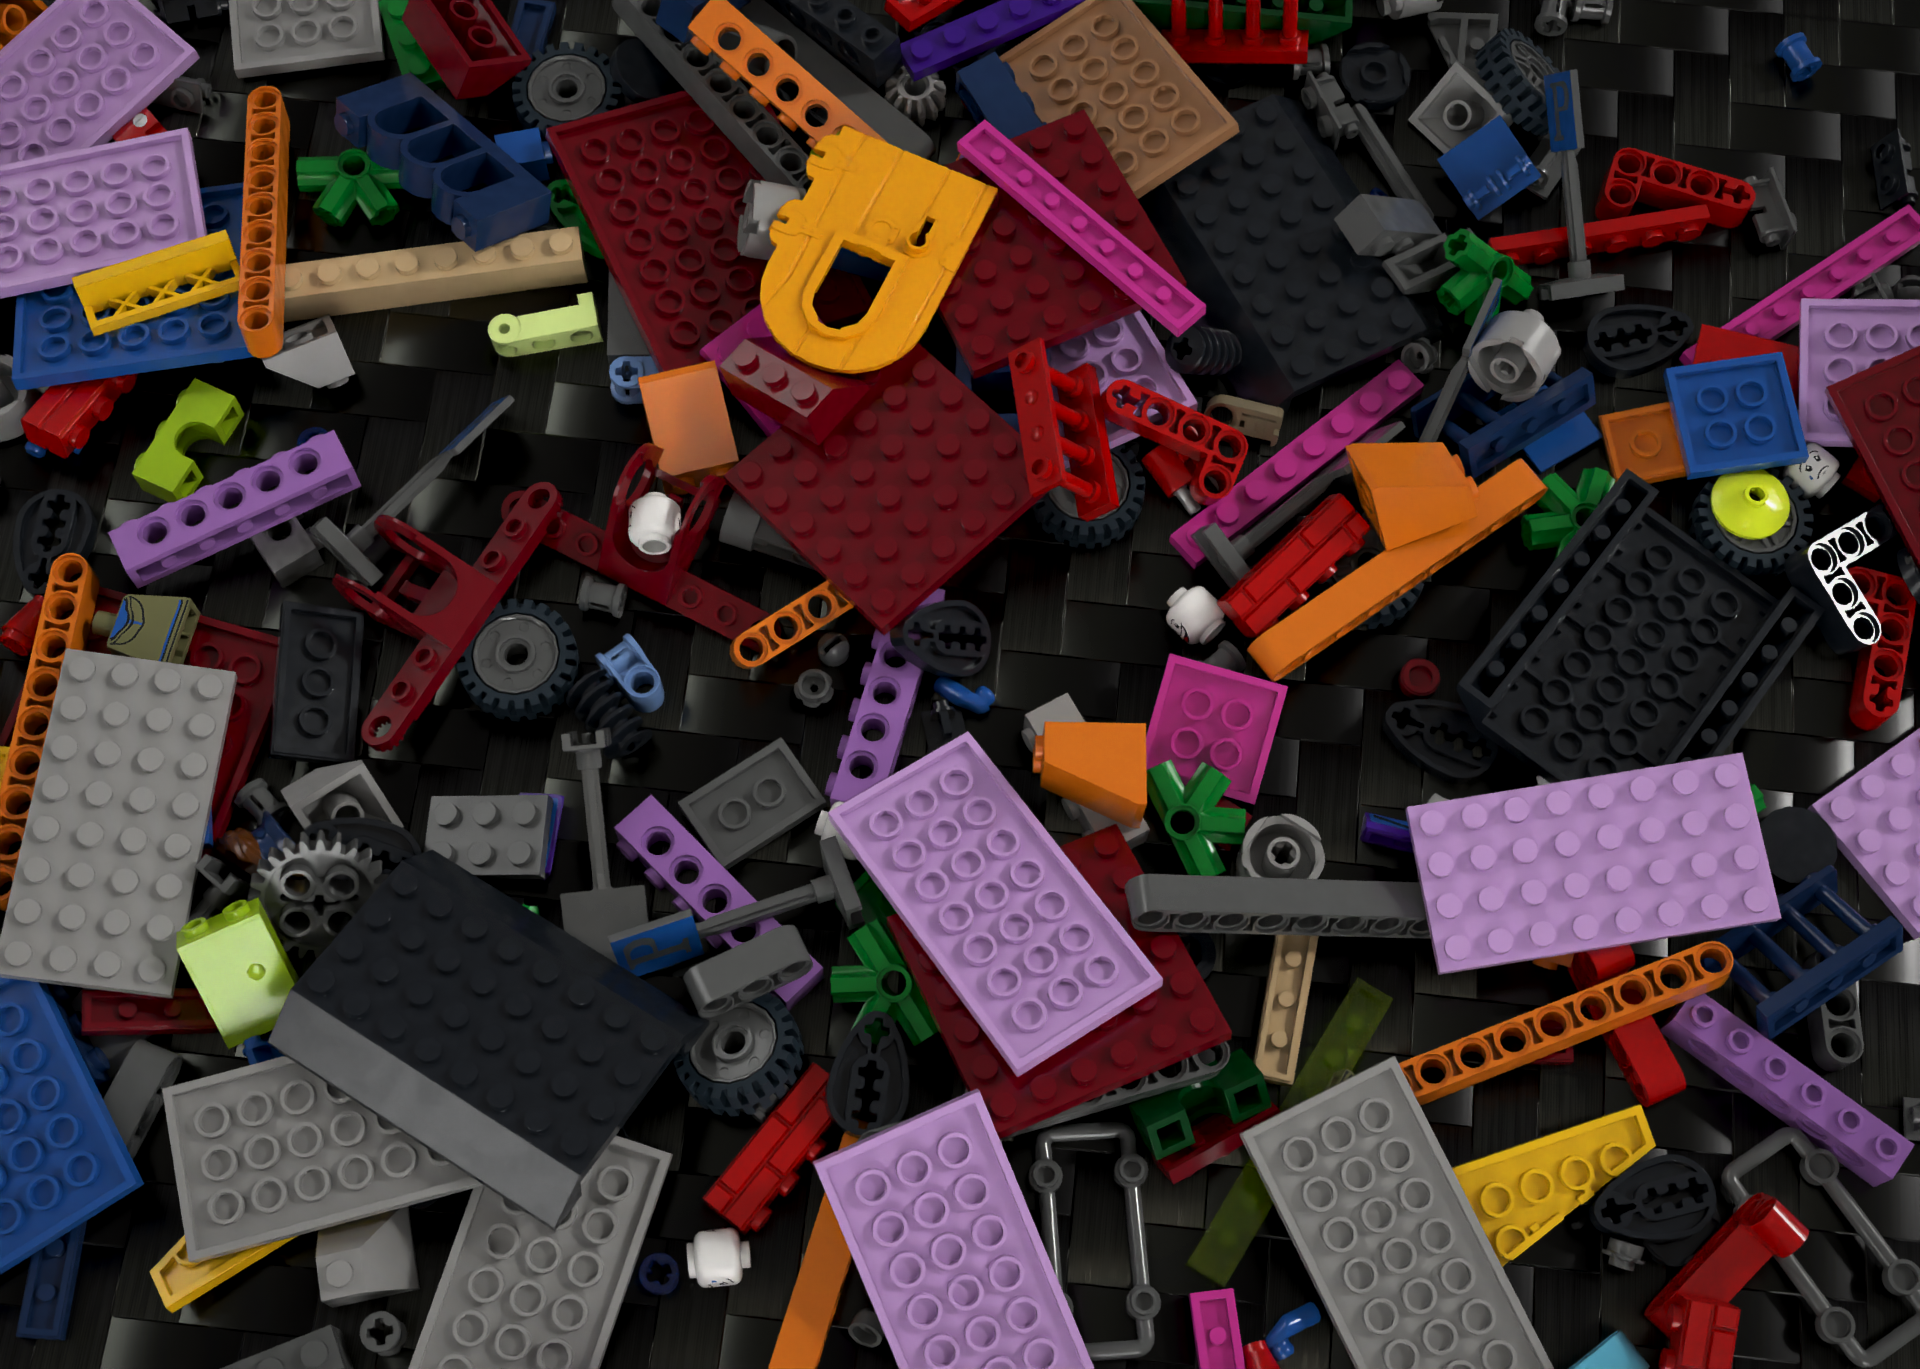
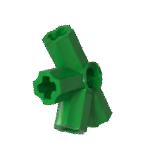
[296,148,404,227]
[1436,228,1534,326]
[1521,467,1616,562]
[1146,759,1246,876]
[830,918,939,1047]

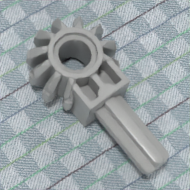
[883,65,946,127]

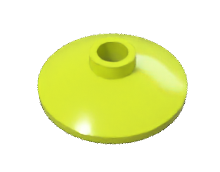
[1710,469,1790,540]

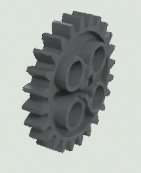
[248,830,388,959]

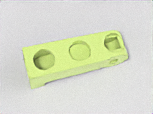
[488,292,603,357]

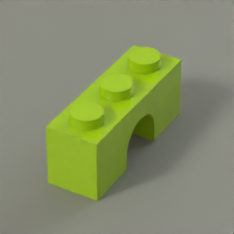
[132,378,244,502]

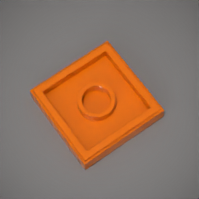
[1598,402,1687,484]

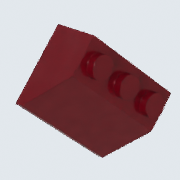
[402,0,532,100]
[719,336,869,445]

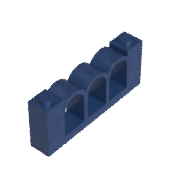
[334,72,552,252]

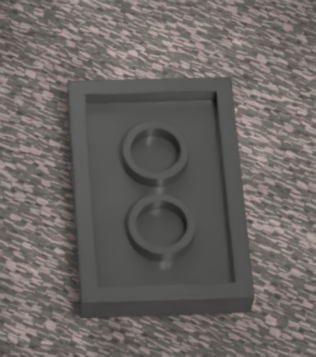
[678,737,827,870]
[424,795,553,880]

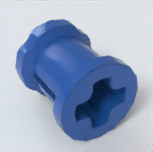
[1774,32,1823,82]

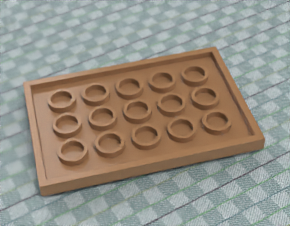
[999,0,1240,199]

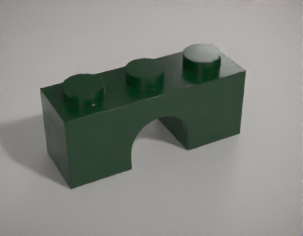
[1128,1048,1272,1161]

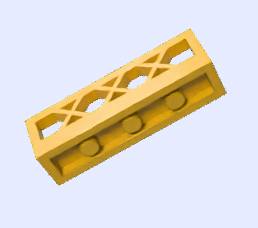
[72,229,240,337]

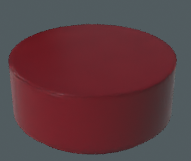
[1398,658,1440,700]

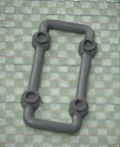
[1028,1121,1161,1361]
[1721,1127,1920,1368]

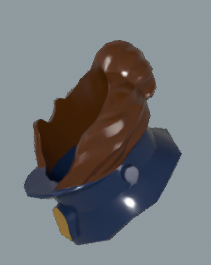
[216,811,306,879]

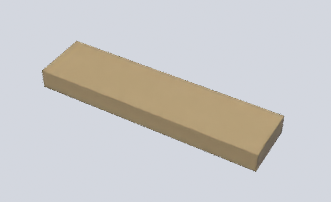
[1252,935,1319,1088]

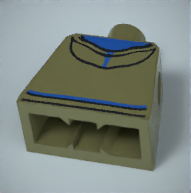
[92,594,201,664]

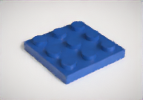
[1663,352,1809,480]

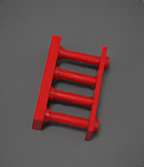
[1161,0,1309,64]
[1008,337,1120,522]

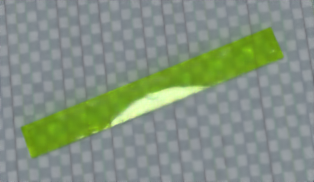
[1186,977,1394,1288]

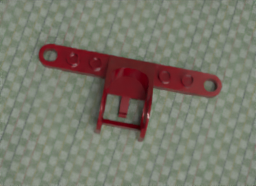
[501,443,784,652]
[332,482,563,752]

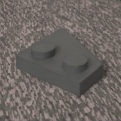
[1427,12,1498,75]

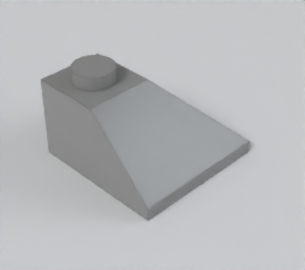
[1408,62,1514,154]
[262,314,355,389]
[280,760,404,853]
[316,1206,420,1308]

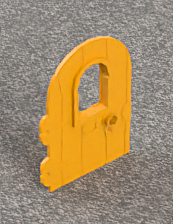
[760,125,998,374]

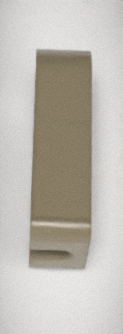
[1204,394,1284,447]

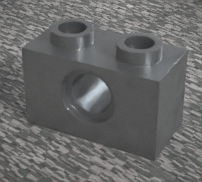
[250,488,324,588]

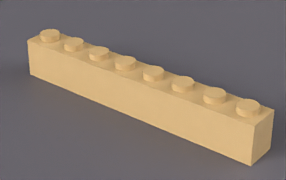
[284,226,588,322]

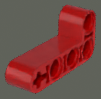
[1595,147,1756,228]
[1100,379,1248,506]
[1848,566,1916,731]
[1567,944,1686,1107]
[1644,1192,1810,1340]

